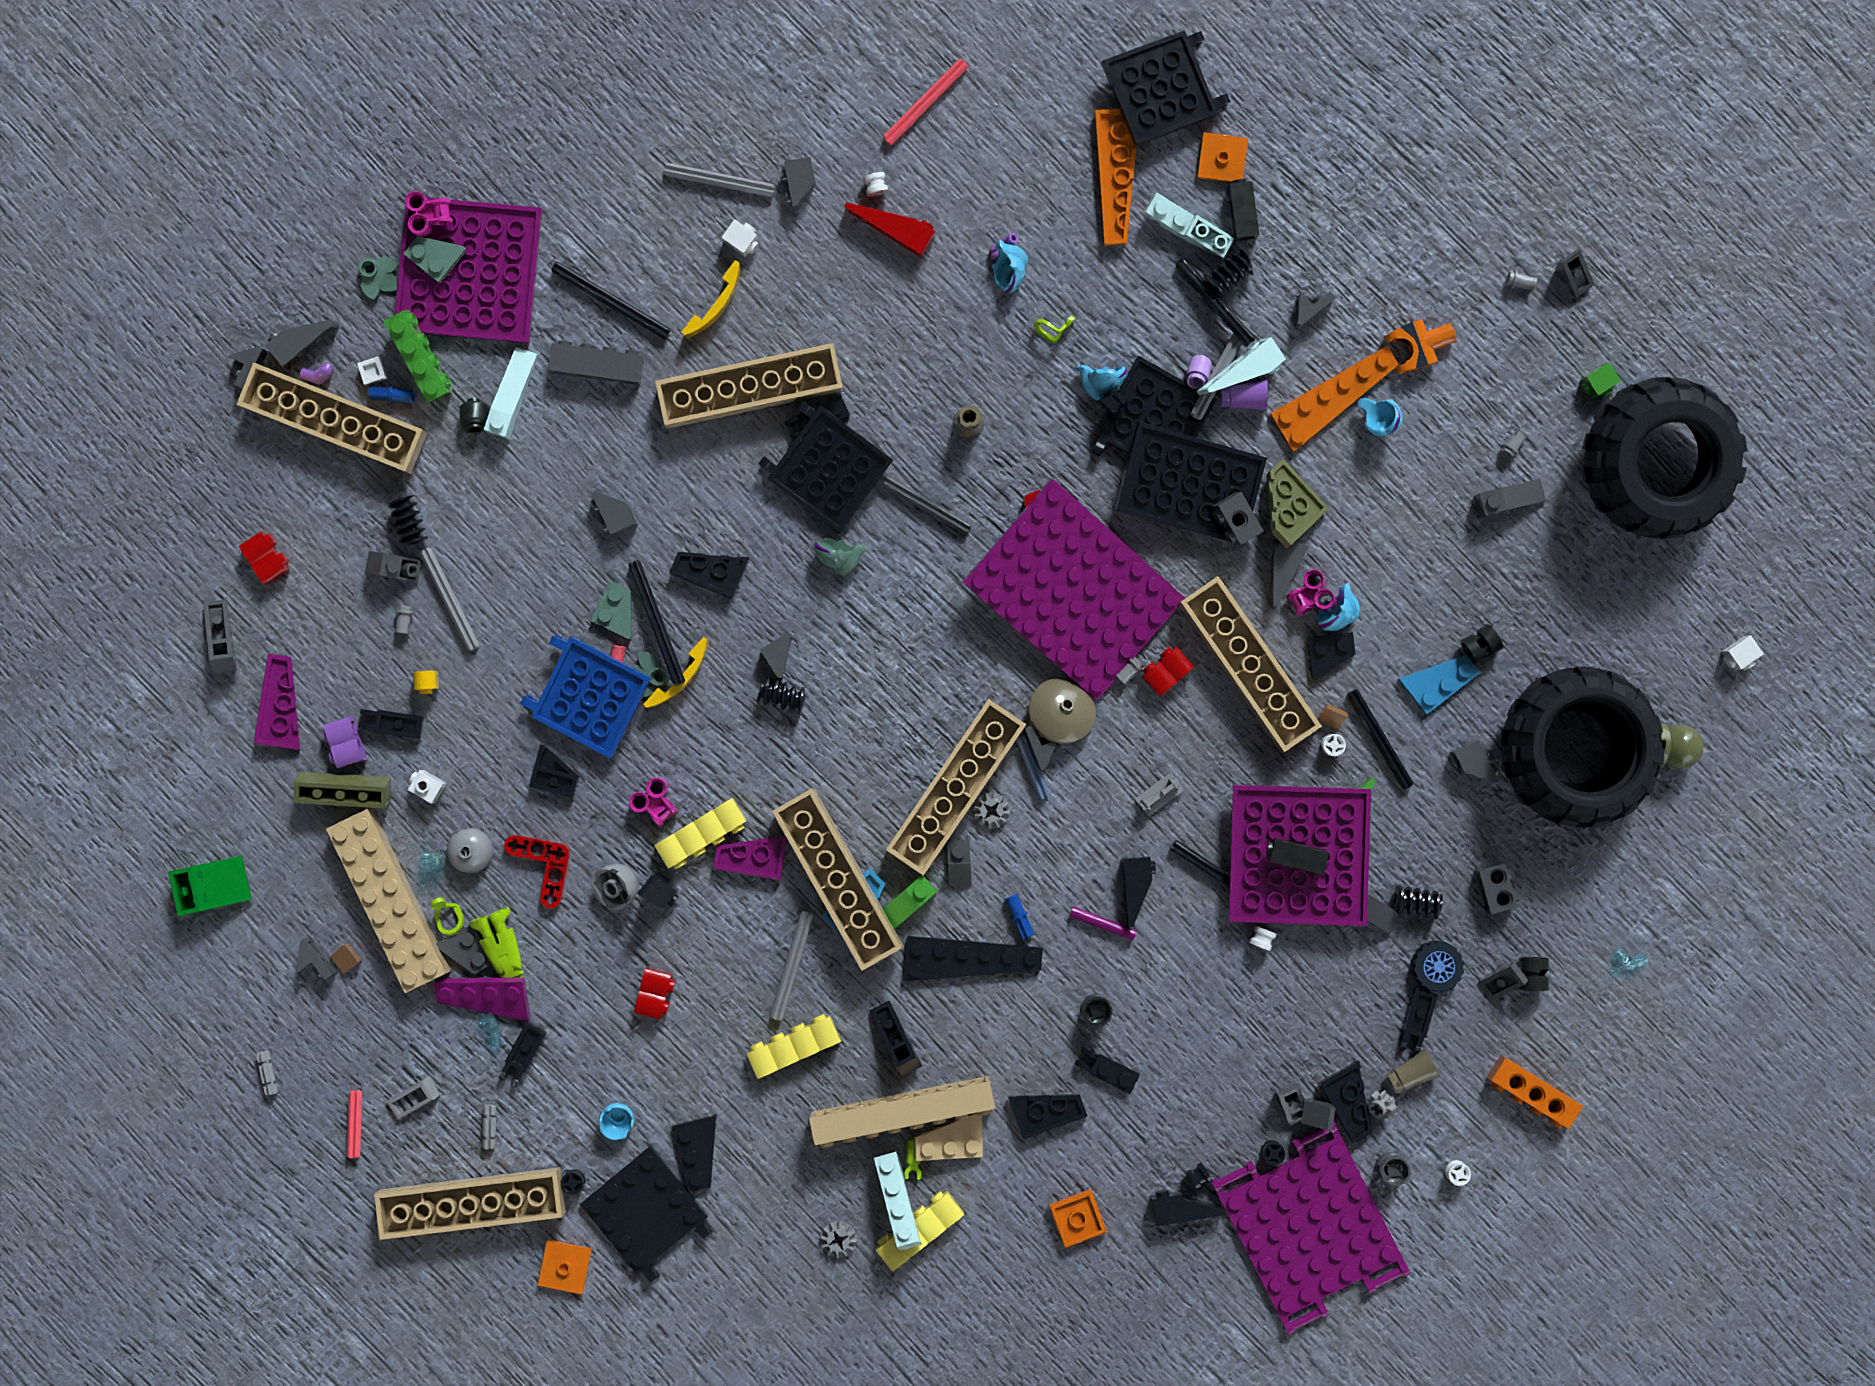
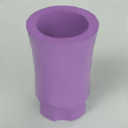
[1221,380,1268,412]

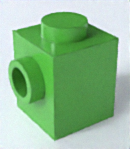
[1581,362,1621,399]

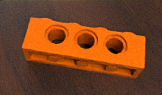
[1487,1055,1583,1129]

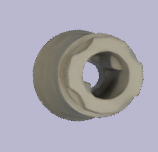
[953,405,984,438]
[1387,1049,1440,1093]

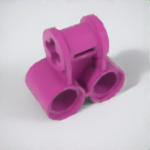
[405,191,453,238]
[1286,569,1337,617]
[629,777,679,827]

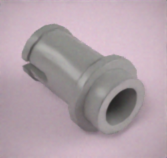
[1506,271,1537,291]
[1501,427,1528,458]
[395,605,414,634]
[1116,657,1144,685]

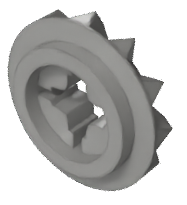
[974,793,1010,829]
[820,1221,857,1258]

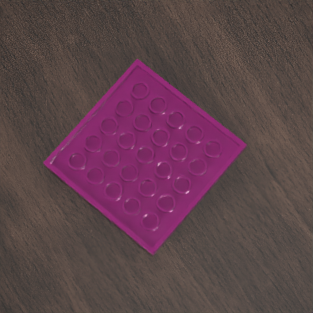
[395,195,542,344]
[1229,785,1371,926]

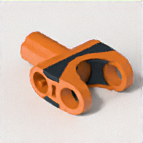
[1383,319,1457,374]

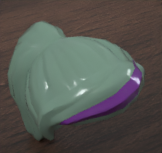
[813,538,867,575]

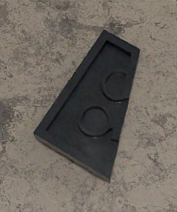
[669,552,750,600]
[672,1114,717,1193]

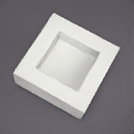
[357,356,387,386]

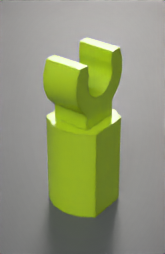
[904,1139,922,1180]

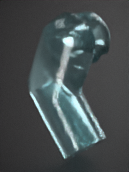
[1614,950,1649,970]
[480,1013,502,1046]

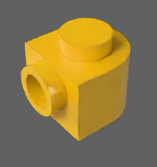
[413,671,439,694]

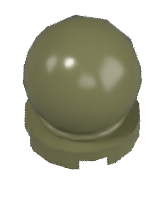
[1660,722,1704,770]

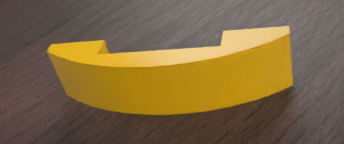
[681,260,741,338]
[643,637,709,708]

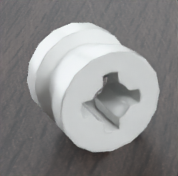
[863,172,889,197]
[1321,734,1346,756]
[1249,926,1277,951]
[1445,1160,1471,1186]

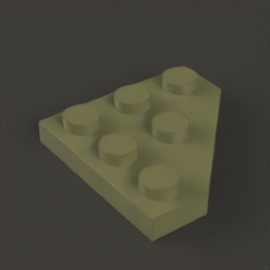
[1266,459,1329,549]

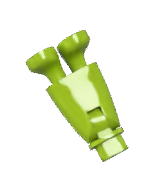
[469,907,524,978]

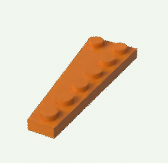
[1095,108,1136,246]
[1270,345,1399,452]

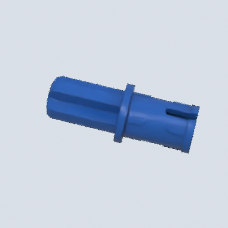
[368,386,415,404]
[1005,893,1034,939]

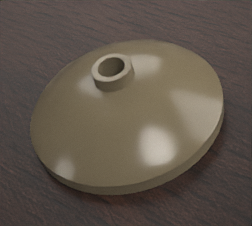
[1029,678,1096,744]

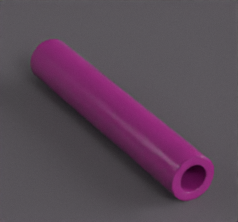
[1069,906,1137,941]

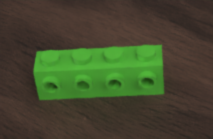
[383,310,453,403]

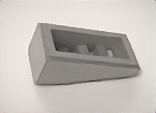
[386,1076,440,1120]

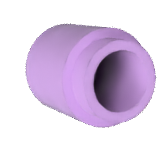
[1186,355,1212,389]

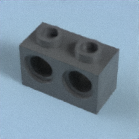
[1475,862,1519,915]

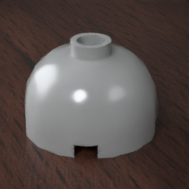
[446,828,494,873]
[592,863,639,910]

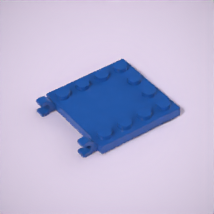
[520,634,652,759]

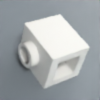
[721,219,759,257]
[1722,635,1764,671]
[408,770,447,804]

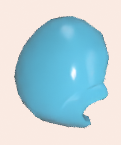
[599,1103,634,1141]

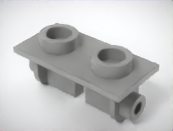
[1135,772,1184,817]

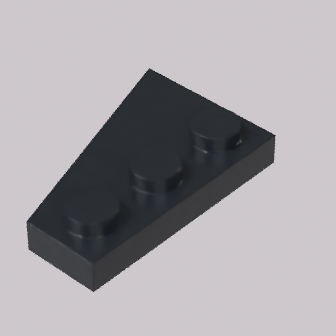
[1318,1060,1373,1143]
[1008,1094,1088,1140]

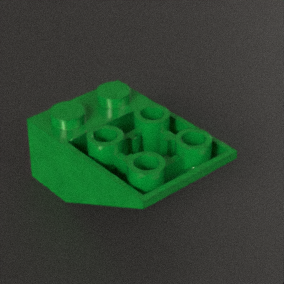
[168,855,252,916]

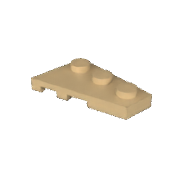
[914,1113,983,1161]

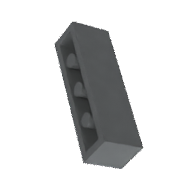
[548,340,644,385]

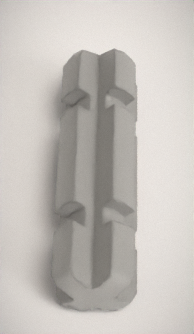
[256,1051,278,1096]
[482,1104,496,1150]

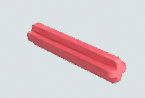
[347,1090,362,1158]

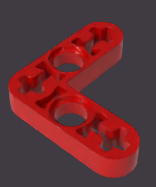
[504,835,570,908]

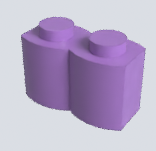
[322,717,367,769]

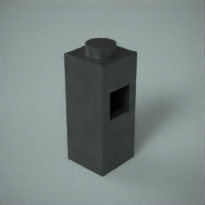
[1227,179,1260,242]
[1266,838,1329,875]

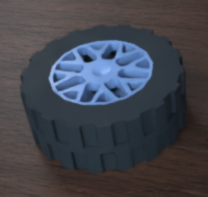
[1411,941,1464,992]

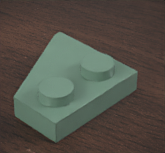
[403,236,467,283]
[591,580,632,640]

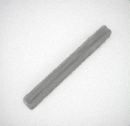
[664,163,775,197]
[1191,320,1250,420]
[420,548,479,651]
[771,911,813,1021]

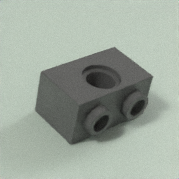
[1212,492,1263,545]

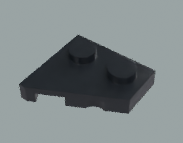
[1307,632,1356,681]
[529,744,580,798]

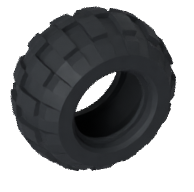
[1582,377,1748,539]
[1500,666,1665,827]

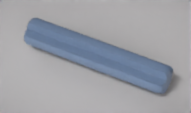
[1016,735,1050,800]

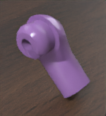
[989,233,1018,261]
[299,363,334,384]

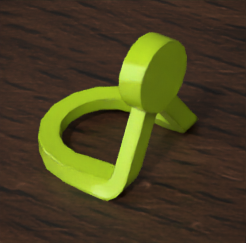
[1034,315,1076,343]
[430,897,464,936]

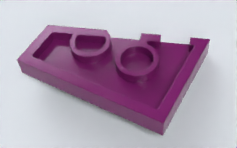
[713,835,788,880]

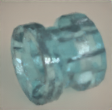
[421,849,444,874]

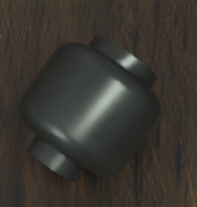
[459,398,489,433]

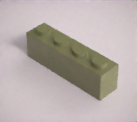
[294,772,391,809]

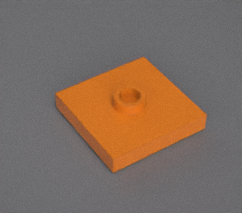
[1197,132,1248,183]
[1049,1188,1107,1248]
[538,1239,592,1294]

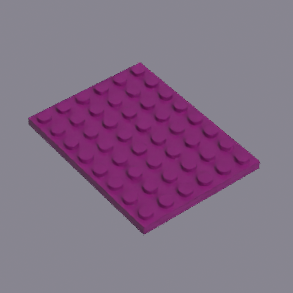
[962,478,1185,700]

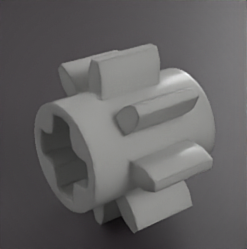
[1367,1090,1397,1119]

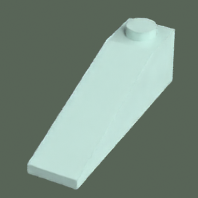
[1197,337,1286,395]
[484,347,538,440]

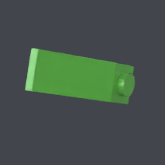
[883,874,937,929]

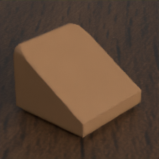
[1318,704,1348,729]
[330,942,362,974]

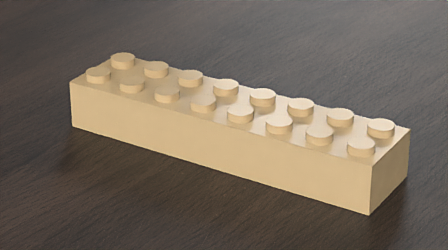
[655,343,844,429]
[236,362,428,474]
[1179,576,1322,752]
[886,699,1026,876]
[772,788,904,971]
[326,808,451,993]
[809,1076,995,1148]
[374,1167,566,1240]

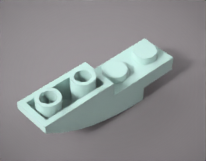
[1144,192,1235,258]

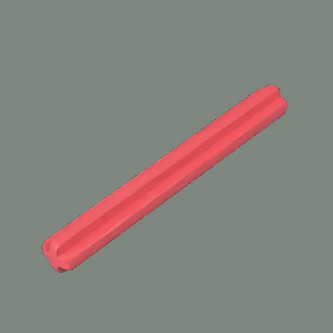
[883,59,968,145]

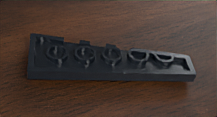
[904,935,1043,981]

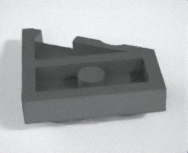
[436,925,492,974]

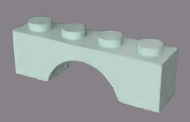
[874,1152,922,1251]

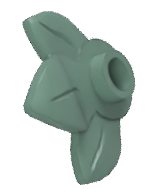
[358,257,398,300]
[633,652,670,697]

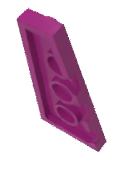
[254,654,300,750]
[434,978,531,1021]

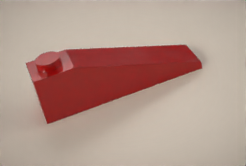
[844,202,935,258]

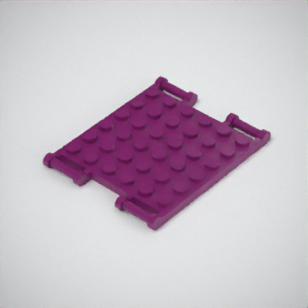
[1212,1121,1411,1335]

